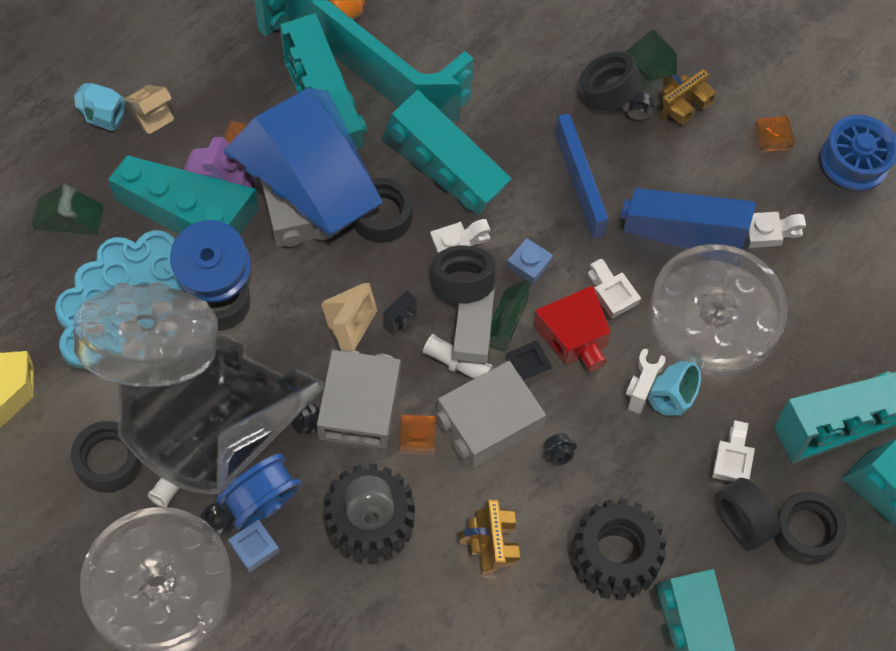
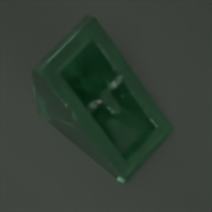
[31,184,104,235]

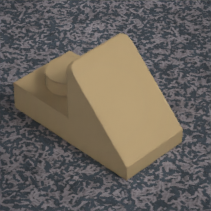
[124,85,174,134]
[321,283,378,352]

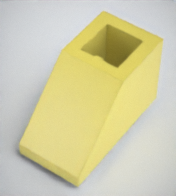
[0,351,34,428]

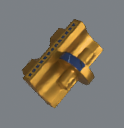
[658,69,717,125]
[459,500,520,574]

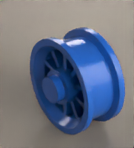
[820,115,896,191]
[170,220,251,303]
[216,453,303,531]

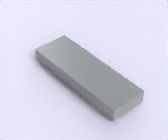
[453,285,495,363]

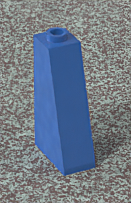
[620,188,756,263]

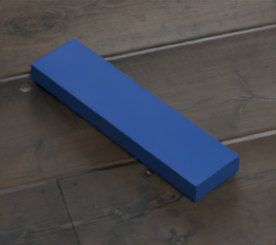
[555,114,609,239]

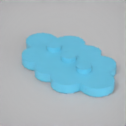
[55,230,183,369]

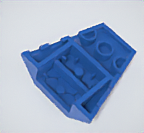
[223,88,383,237]

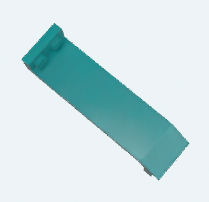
[254,0,474,121]

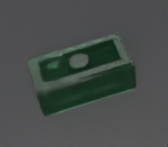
[626,30,677,81]
[489,280,531,352]

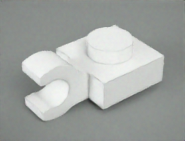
[747,212,806,248]
[430,219,491,254]
[587,259,641,319]
[626,349,665,414]
[712,420,755,482]

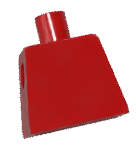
[533,286,611,372]

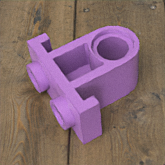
[183,137,255,188]

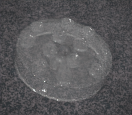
[649,244,788,376]
[73,282,218,386]
[80,507,233,651]

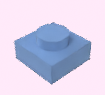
[507,238,553,285]
[228,520,280,573]

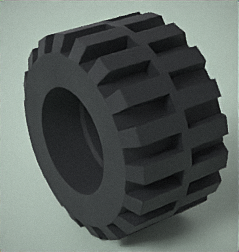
[323,464,415,564]
[571,499,667,600]

